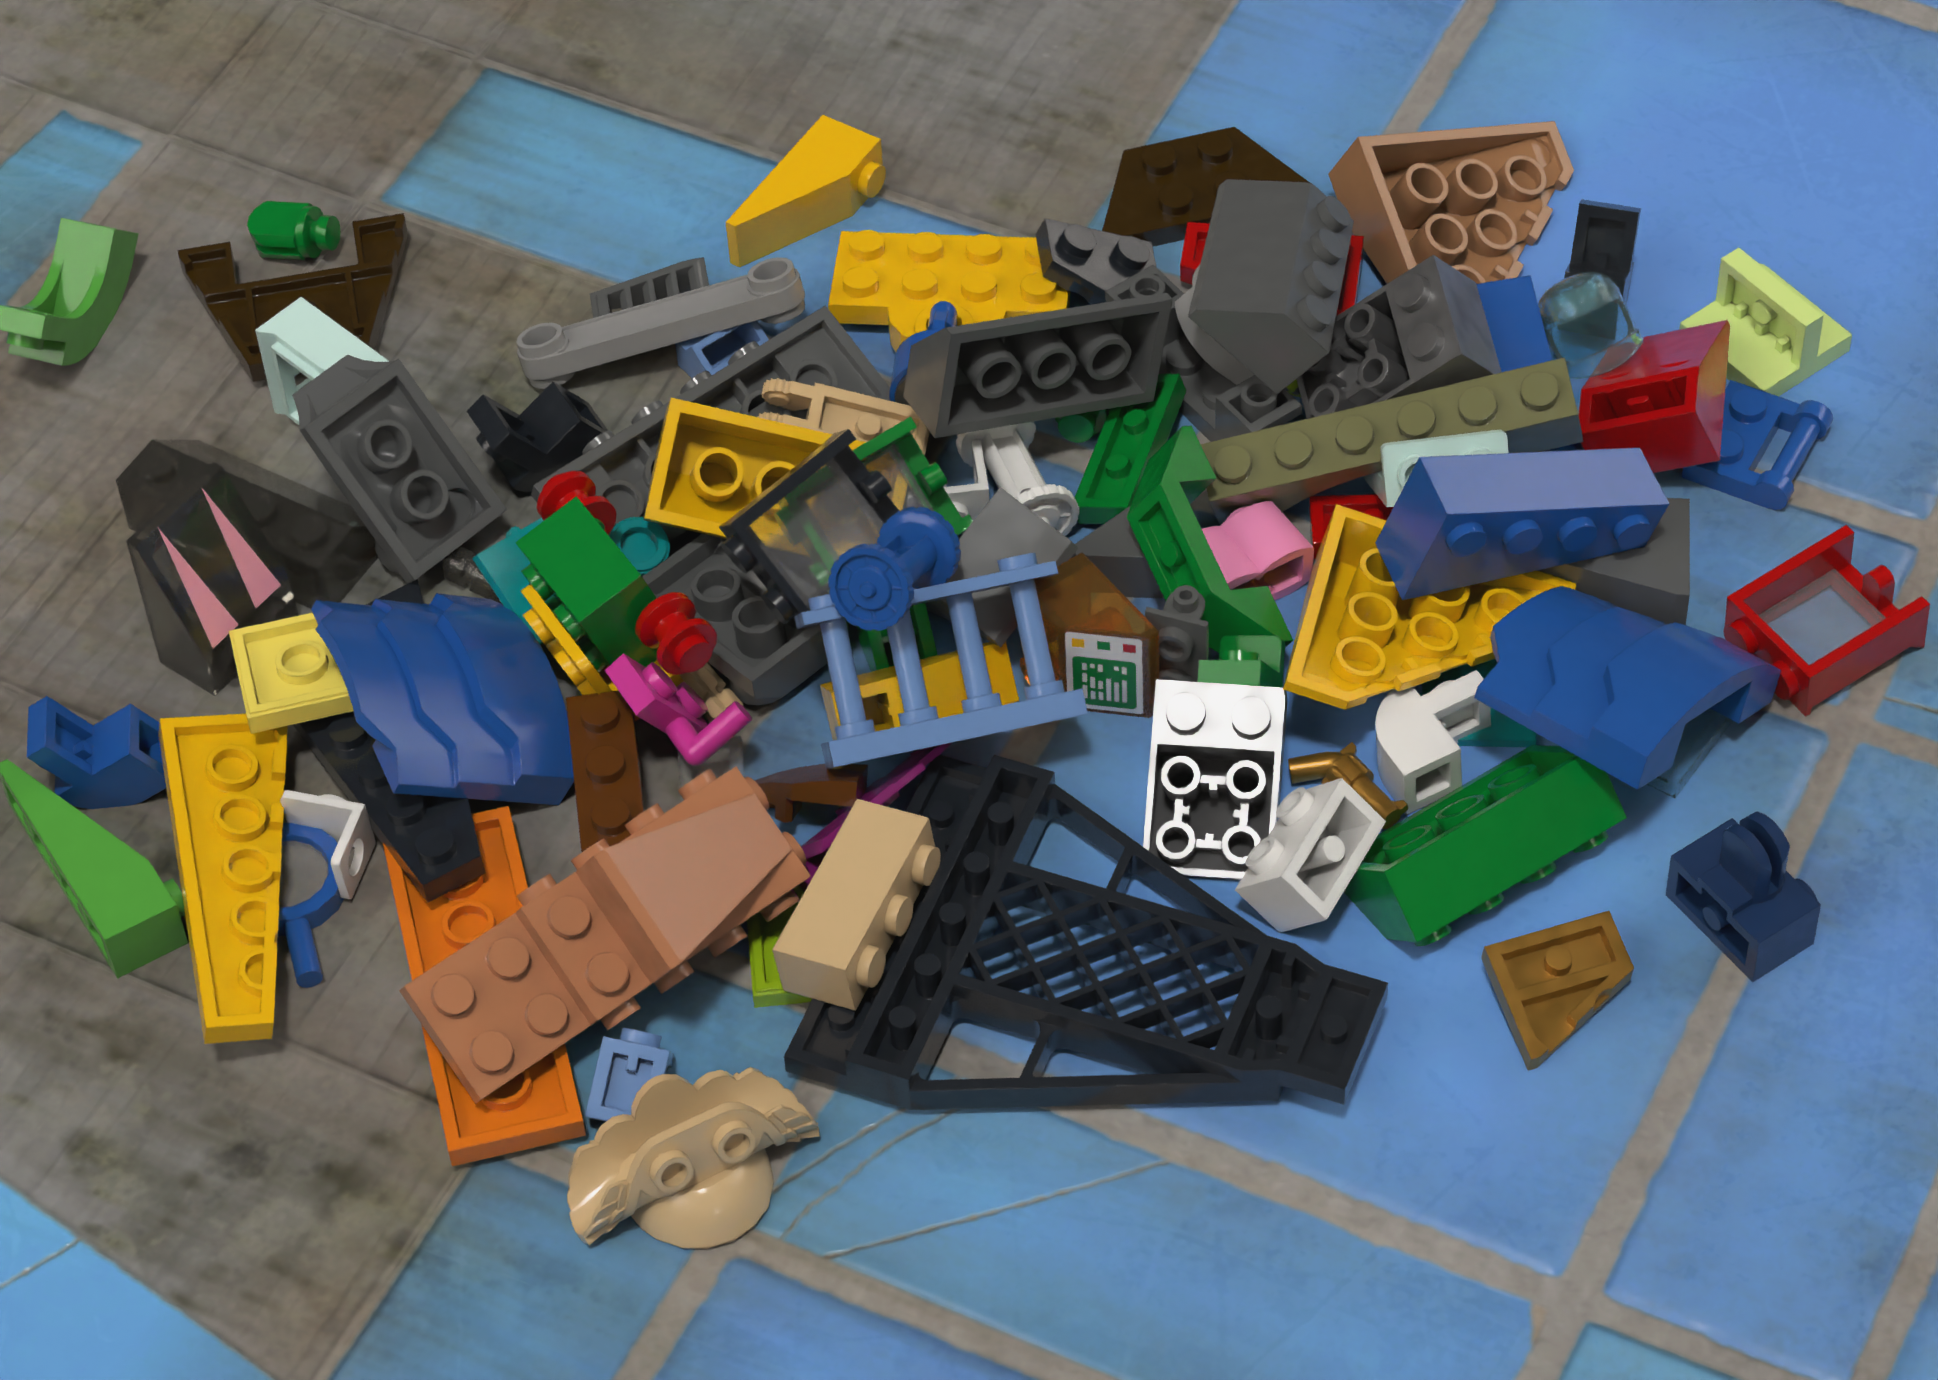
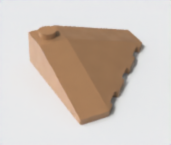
[1328,121,1574,284]

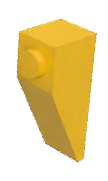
[726,115,886,267]

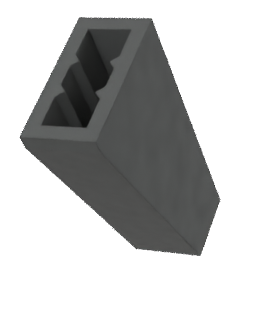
[1537,498,1690,625]

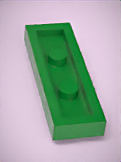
[1075,374,1187,524]

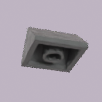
[925,487,1078,647]

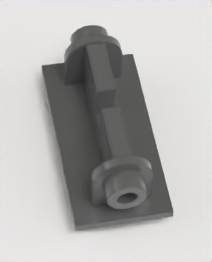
[1145,585,1209,694]

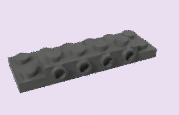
[531,305,890,548]

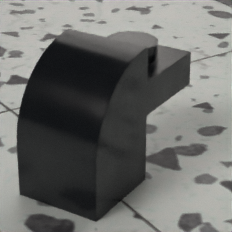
[1556,199,1641,339]
[467,382,608,492]

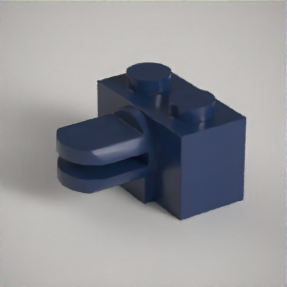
[1666,811,1821,982]

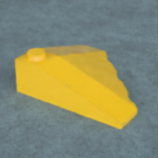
[1283,504,1577,710]

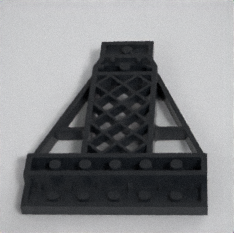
[784,755,1388,1110]

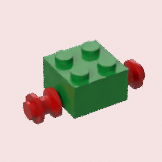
[515,471,717,675]

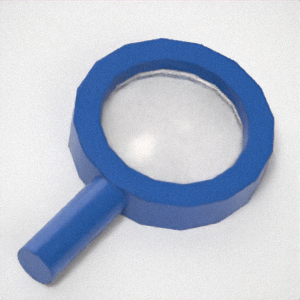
[278,822,344,988]

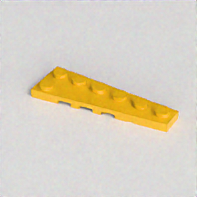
[158,713,288,1044]

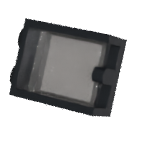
[719,429,899,625]

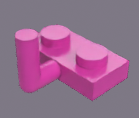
[605,653,752,766]

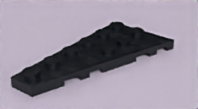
[293,579,485,903]

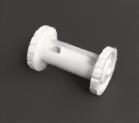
[956,421,1079,536]

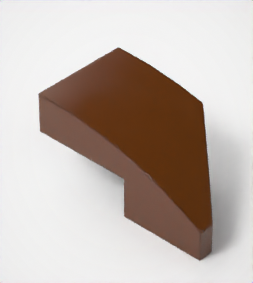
[755,764,868,823]

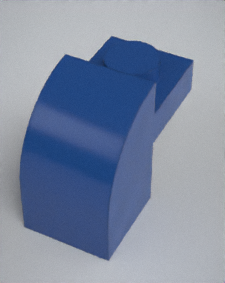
[27,696,166,809]

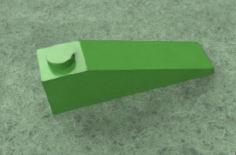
[0,759,188,979]

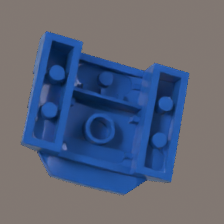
[1474,586,1781,790]
[311,593,574,805]

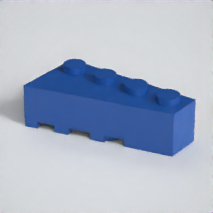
[1375,448,1669,600]

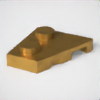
[1481,911,1634,1071]

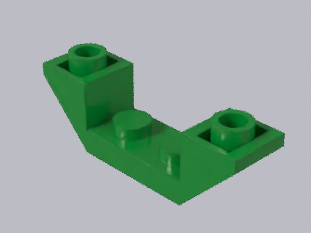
[1127,425,1293,653]

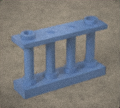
[794,553,1088,769]

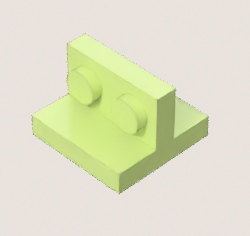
[1679,247,1852,396]

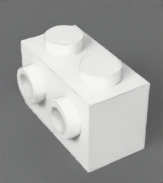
[1235,778,1386,933]

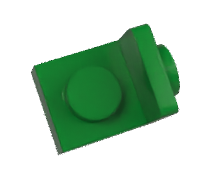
[1197,635,1285,688]

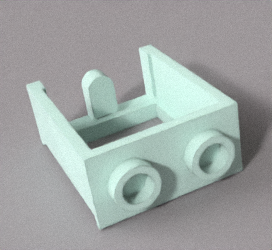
[255,297,389,425]

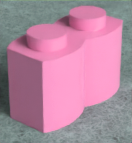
[1202,501,1314,600]

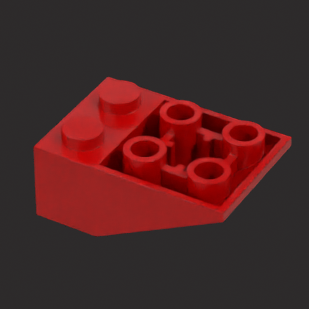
[1579,320,1730,473]

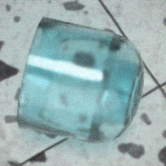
[1538,272,1644,379]

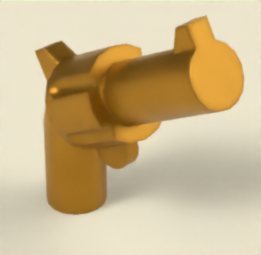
[1288,742,1408,829]

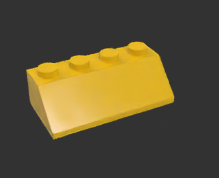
[644,398,907,558]

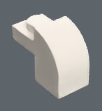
[1375,670,1491,815]

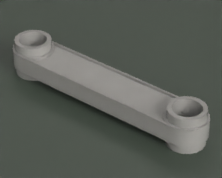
[516,257,805,389]

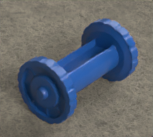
[828,507,961,631]

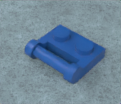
[1682,380,1833,510]

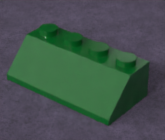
[1344,745,1627,946]

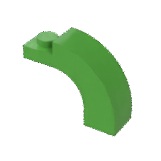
[0,218,139,366]

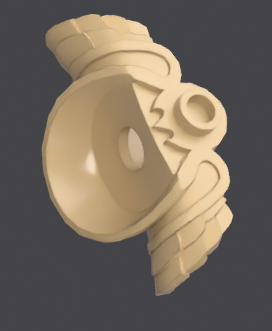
[567,1067,820,1249]

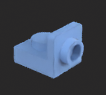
[585,1028,674,1122]

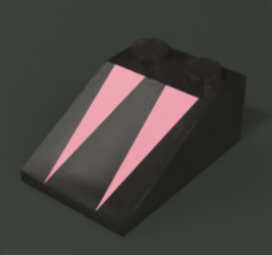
[126,462,299,696]

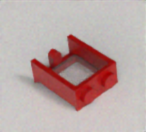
[1724,525,1930,717]

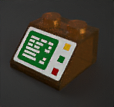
[1020,552,1159,718]

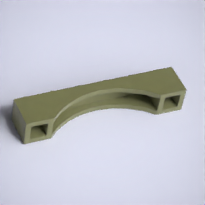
[1201,357,1584,526]

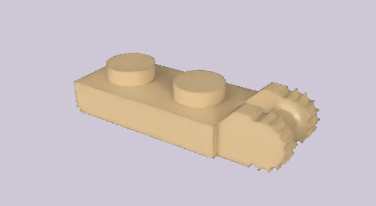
[757,378,929,455]

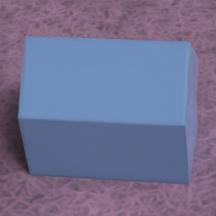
[675,321,769,378]

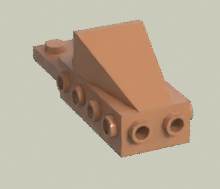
[399,766,811,1104]

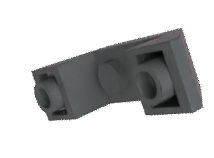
[1105,265,1302,442]

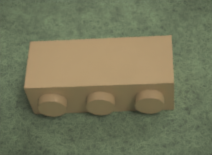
[772,799,940,1011]

